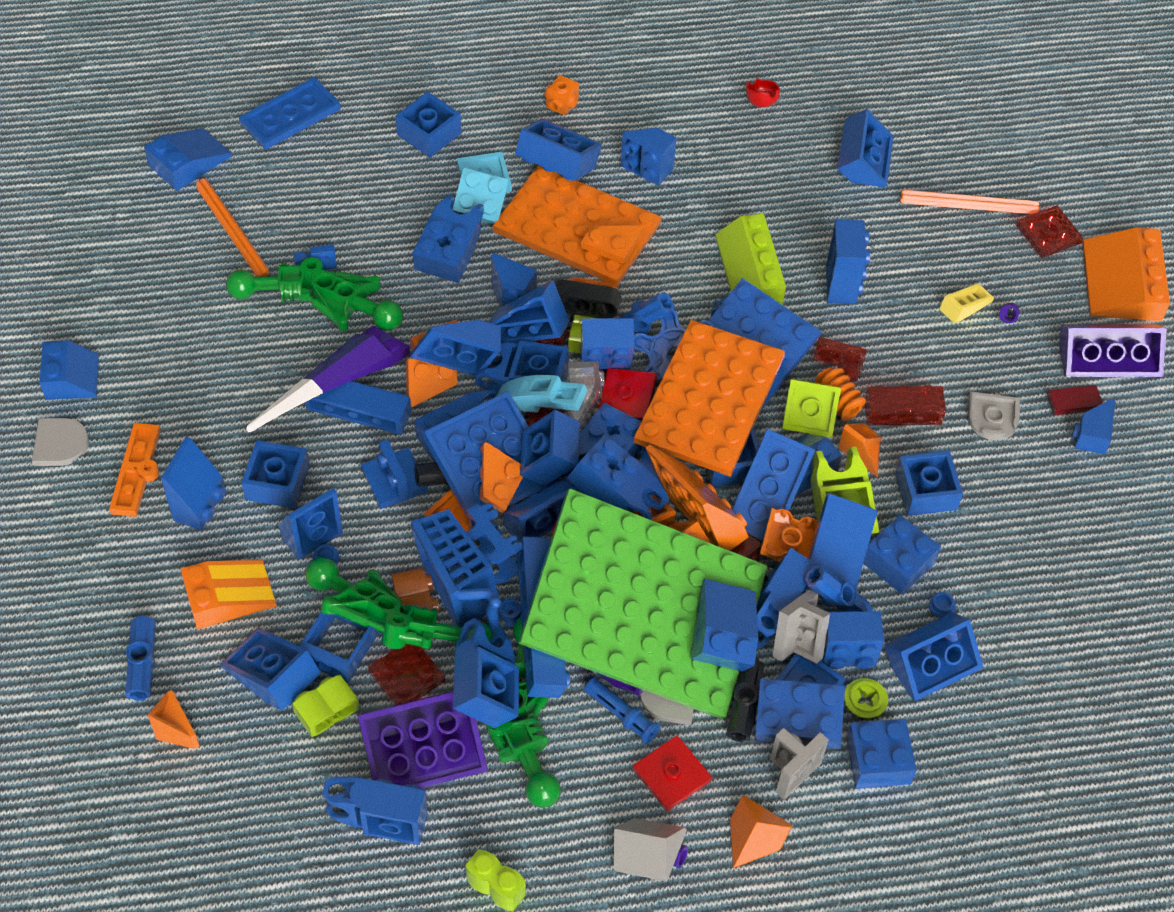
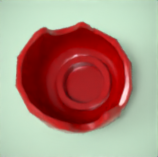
[746,78,780,108]

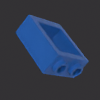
[300,612,379,683]

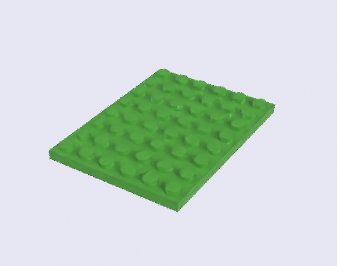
[518,488,767,719]

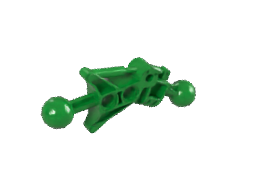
[226,257,403,331]
[305,556,493,649]
[486,617,561,808]

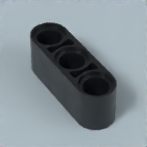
[554,279,621,318]

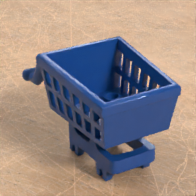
[411,503,523,646]

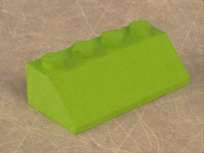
[715,213,786,305]

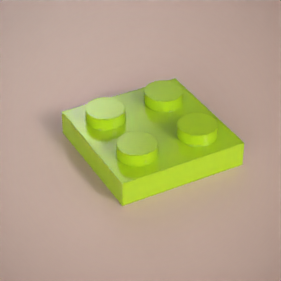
[782,378,841,438]

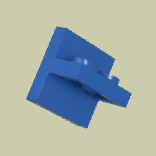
[361,440,428,510]

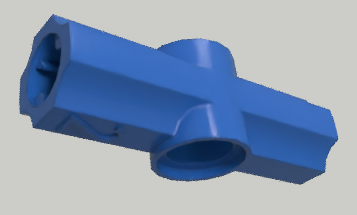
[619,292,674,334]
[805,565,873,612]
[125,616,156,701]

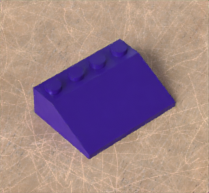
[357,691,488,788]

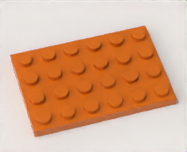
[493,165,662,284]
[634,320,785,477]

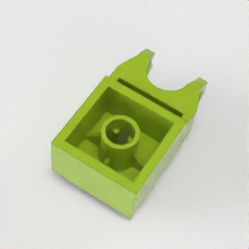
[810,447,879,537]

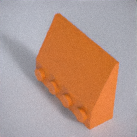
[1082,227,1170,321]
[646,445,749,551]

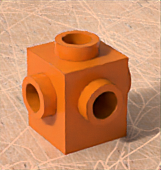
[544,75,579,116]

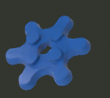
[634,310,713,381]

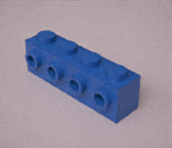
[305,380,412,435]

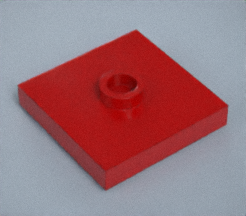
[598,368,658,421]
[632,735,712,812]

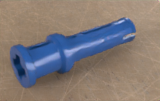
[584,678,661,744]

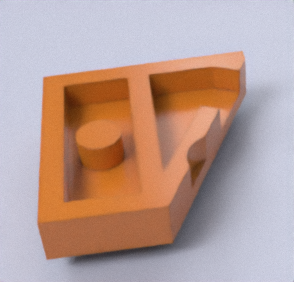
[581,225,644,264]
[406,359,457,407]
[480,442,523,513]

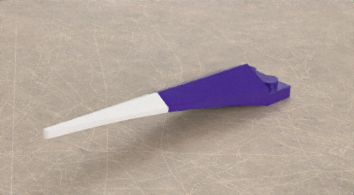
[247,326,410,432]

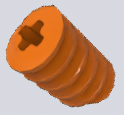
[814,368,866,422]

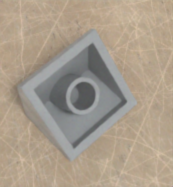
[614,818,687,882]

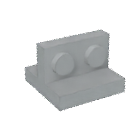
[773,589,830,663]
[770,728,829,800]

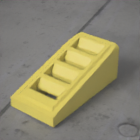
[940,283,994,323]

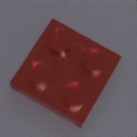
[1016,205,1083,258]
[368,644,445,705]

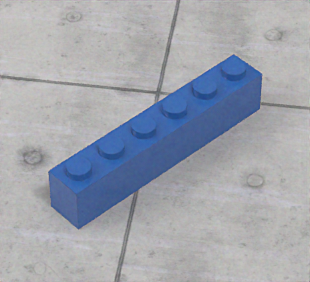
[517,537,570,698]

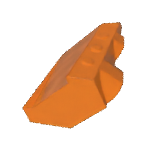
[760,508,818,562]

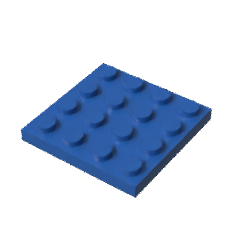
[709,278,821,412]
[421,391,558,516]

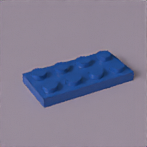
[239,77,341,150]
[732,429,815,541]

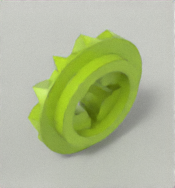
[844,678,888,721]

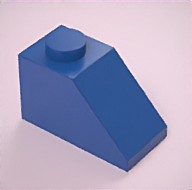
[1072,399,1115,455]

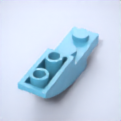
[497,375,588,413]

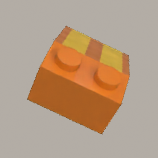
[180,560,277,630]

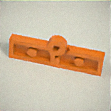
[109,423,161,517]

